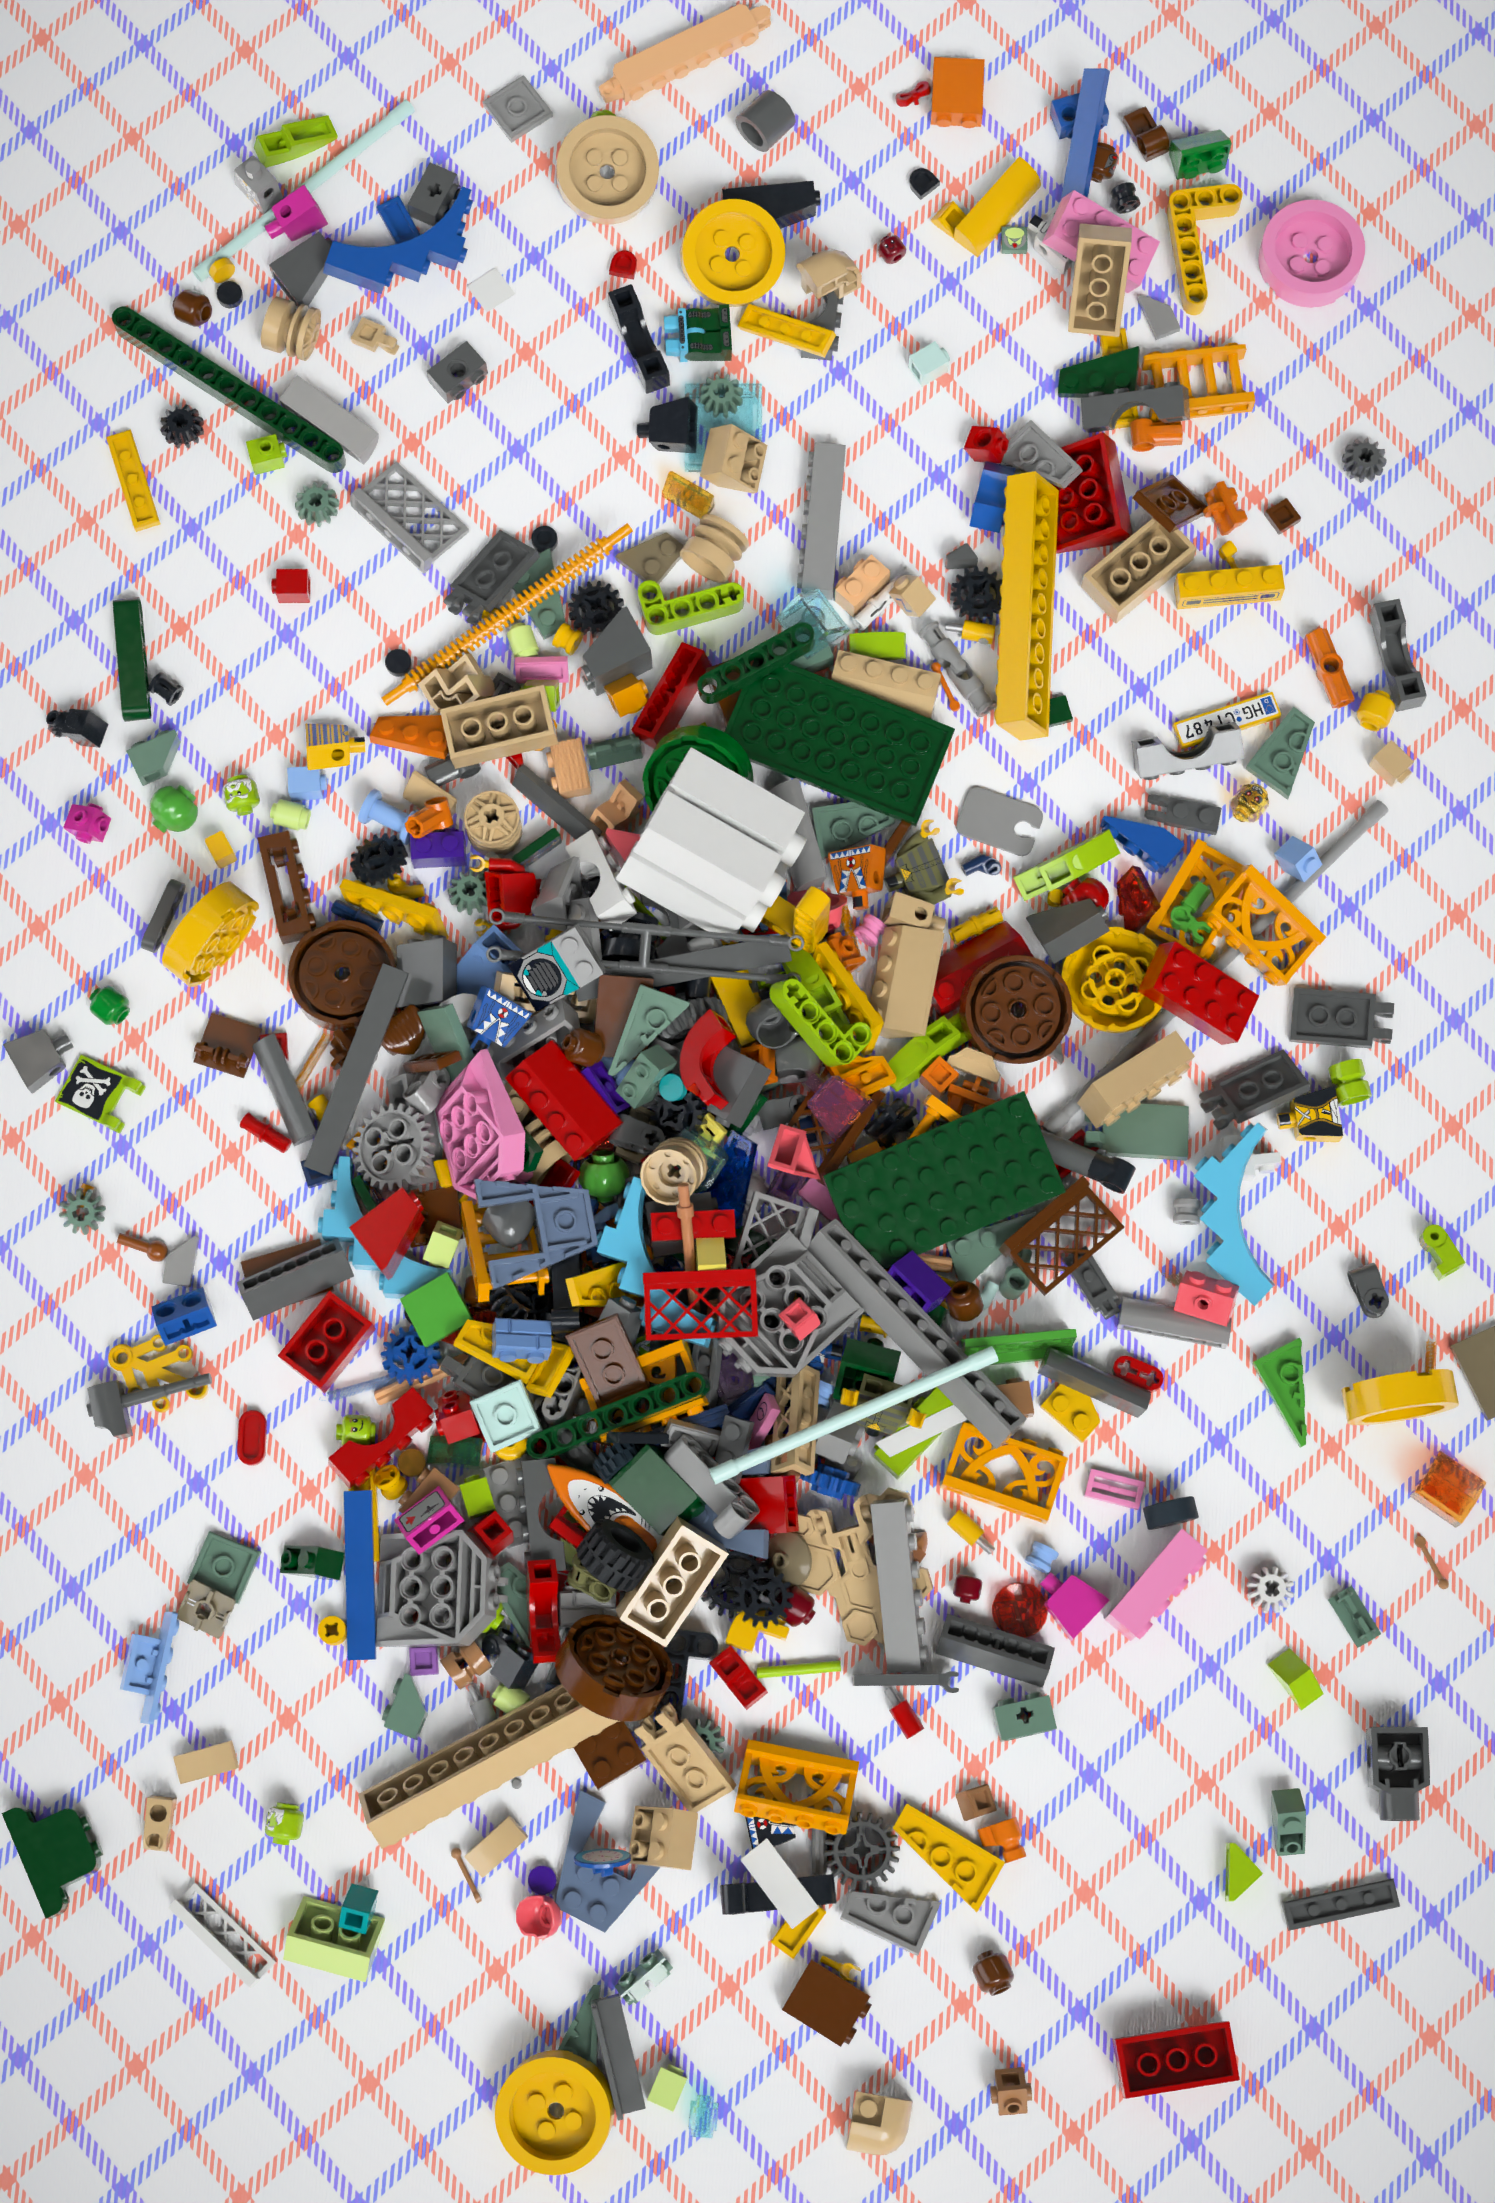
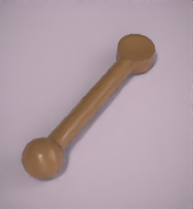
[1414,1536,1449,1590]
[451,1848,482,1904]

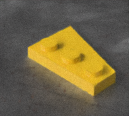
[453,1319,553,1384]

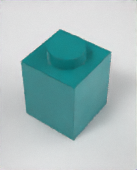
[338,1883,379,1934]

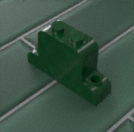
[1,1808,104,1919]

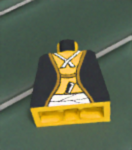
[1276,1086,1344,1143]

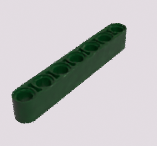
[526,1372,710,1459]

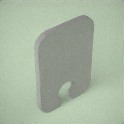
[956,787,1043,857]

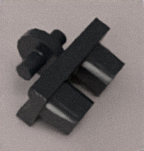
[864,1098,918,1148]

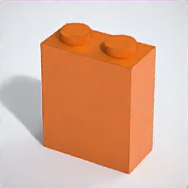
[931,57,985,128]

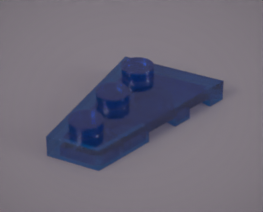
[700,1130,758,1229]

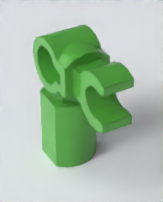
[1170,881,1212,944]

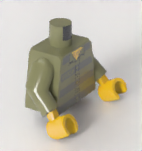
[884,819,964,905]
[840,1373,927,1437]

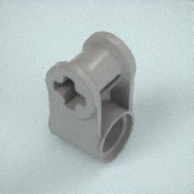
[403,1068,450,1116]

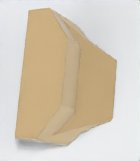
[947,1047,1001,1085]

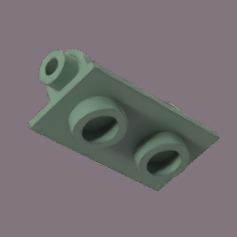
[585,734,643,770]
[1328,1585,1381,1648]
[614,1949,673,2006]

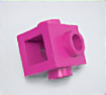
[63,803,112,844]

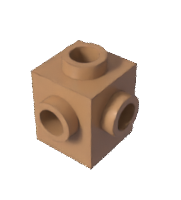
[990,2067,1032,2116]

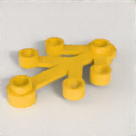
[108,1334,209,1413]

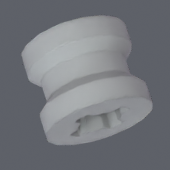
[1173,1198,1201,1225]

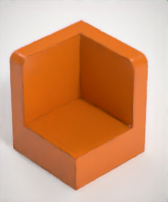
[919,1056,959,1100]

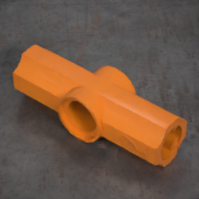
[1305,628,1355,709]

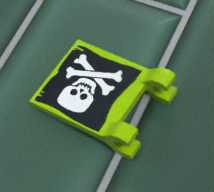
[55,1055,146,1134]

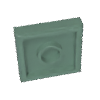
[187,1531,261,1604]

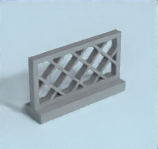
[351,461,469,574]
[730,1191,819,1307]

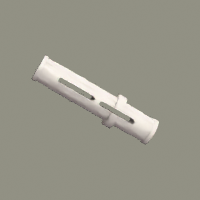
[852,566,917,631]

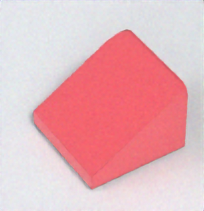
[778,1298,820,1341]

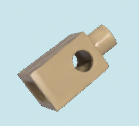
[881,891,946,932]

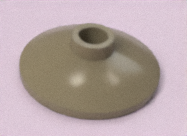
[765,1532,812,1588]

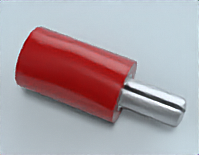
[884,1687,925,1740]

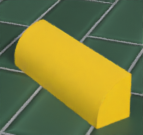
[954,156,1041,258]

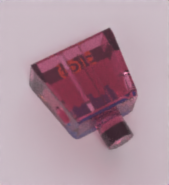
[805,1072,874,1139]

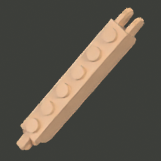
[599,4,771,103]

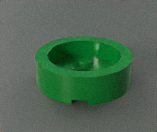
[642,725,754,812]

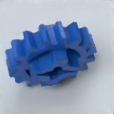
[380,1325,442,1386]
[800,1463,861,1500]

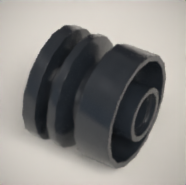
[600,912,659,962]

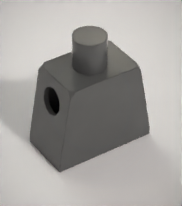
[3,1030,74,1094]

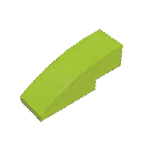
[253,115,338,168]

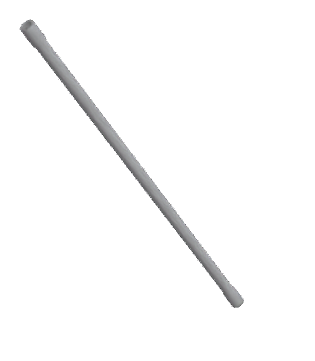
[1041,800,1389,1135]

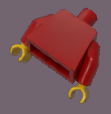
[469,854,542,937]

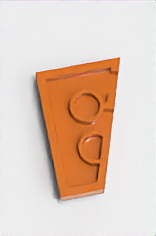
[369,715,449,759]

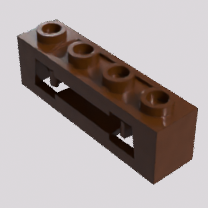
[257,830,317,945]

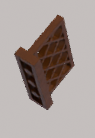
[787,1067,886,1186]
[999,1176,1125,1296]

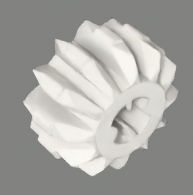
[1246,1566,1294,1614]

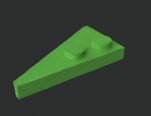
[1252,1337,1307,1448]

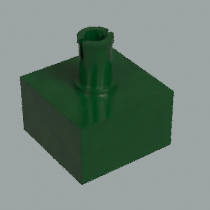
[833,1338,901,1400]

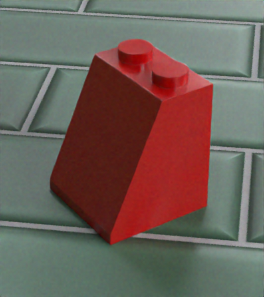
[349,1187,424,1280]

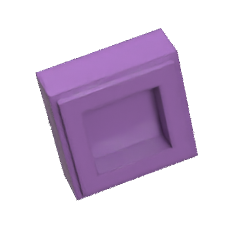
[409,1646,439,1676]

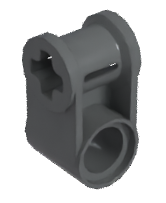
[758,1094,809,1131]
[609,1114,665,1155]
[1347,1262,1389,1319]

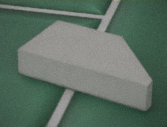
[162,1236,200,1287]

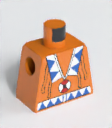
[828,844,886,910]

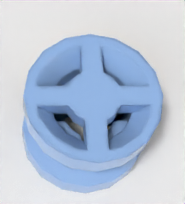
[818,1380,835,1409]
[1024,1541,1059,1574]

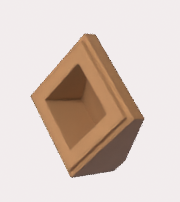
[956,1784,997,1821]

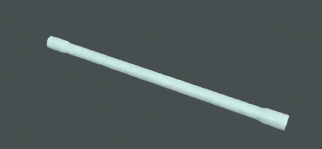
[192,99,415,283]
[709,1346,999,1485]

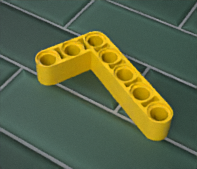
[1167,184,1243,315]
[760,886,831,953]

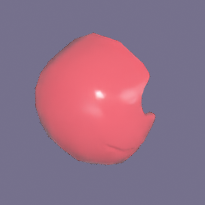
[516,1895,561,1939]

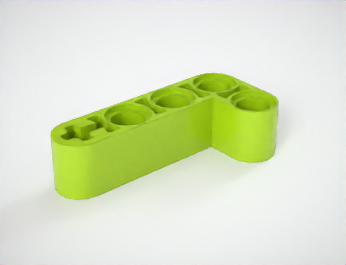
[638,580,744,635]
[769,979,872,1067]

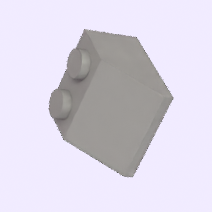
[531,856,583,931]

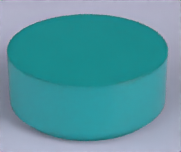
[659,1074,687,1101]

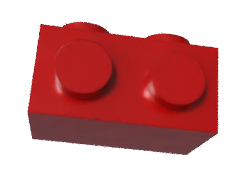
[434,1390,480,1444]

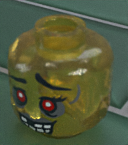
[1230,783,1270,823]

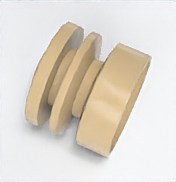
[261,296,321,361]
[680,514,749,583]
[464,790,523,856]
[525,1118,573,1186]
[640,1137,708,1205]

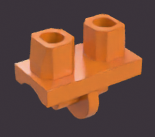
[1203,481,1248,536]
[947,1076,996,1115]

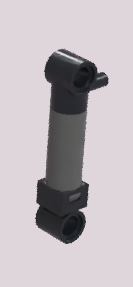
[1039,1125,1136,1194]

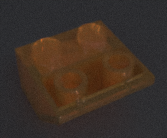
[1409,1451,1487,1528]

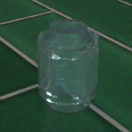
[688,2095,719,2139]

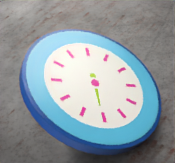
[574,1848,631,1877]

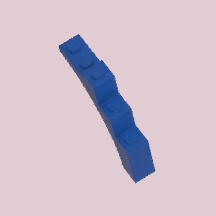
[323,186,474,295]

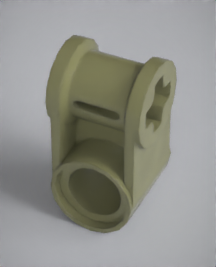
[567,1554,617,1603]

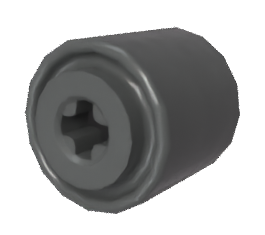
[735,90,796,152]

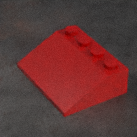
[1050,432,1133,554]

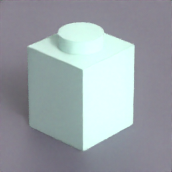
[908,341,950,387]

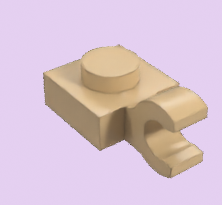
[351,317,400,355]

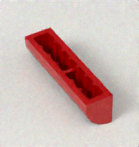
[631,642,712,749]

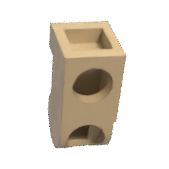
[143,1795,177,1852]

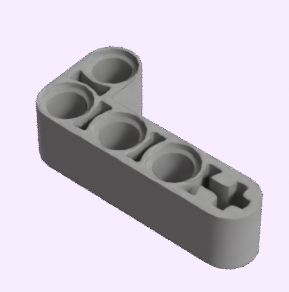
[542,1320,587,1428]
[664,1434,760,1539]

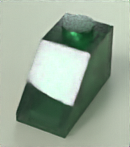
[426,1435,485,1471]

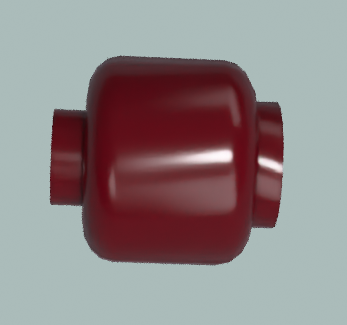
[775,1586,816,1627]

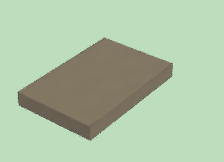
[1450,1326,1495,1421]

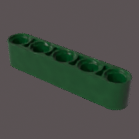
[112,597,152,722]
[697,622,815,704]

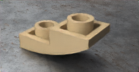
[173,1740,239,1784]
[464,1815,528,1878]

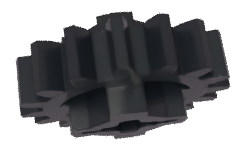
[950,566,1002,623]
[568,580,624,638]
[350,833,408,886]
[650,1090,708,1141]
[733,1566,794,1629]

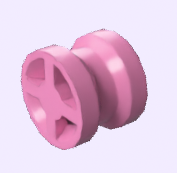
[854,914,887,947]

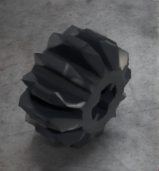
[160,404,204,449]

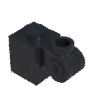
[46,709,109,748]
[482,1627,539,1689]

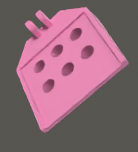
[435,1049,533,1200]

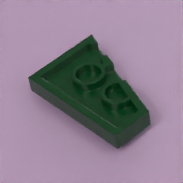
[1058,346,1140,398]

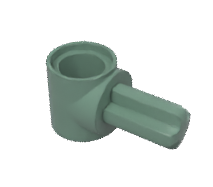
[999,1249,1033,1300]

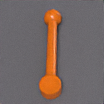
[931,662,960,712]

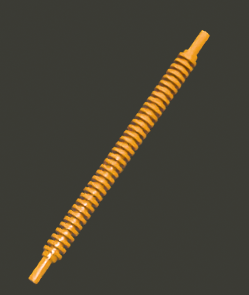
[381,523,633,706]

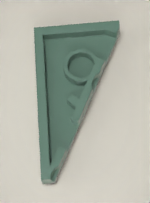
[608,984,690,1076]
[946,1212,1037,1283]
[558,1985,601,2066]

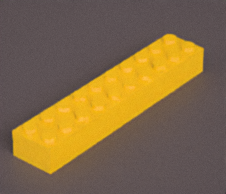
[994,471,1059,741]

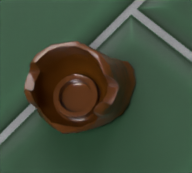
[381,1005,426,1056]

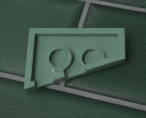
[512,548,566,640]
[1245,707,1315,800]
[812,802,895,860]
[497,1562,563,1647]

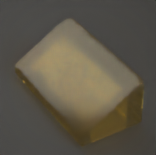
[662,471,715,519]

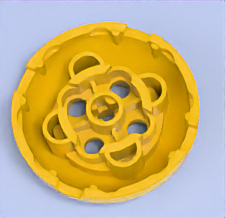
[1061,927,1162,1033]

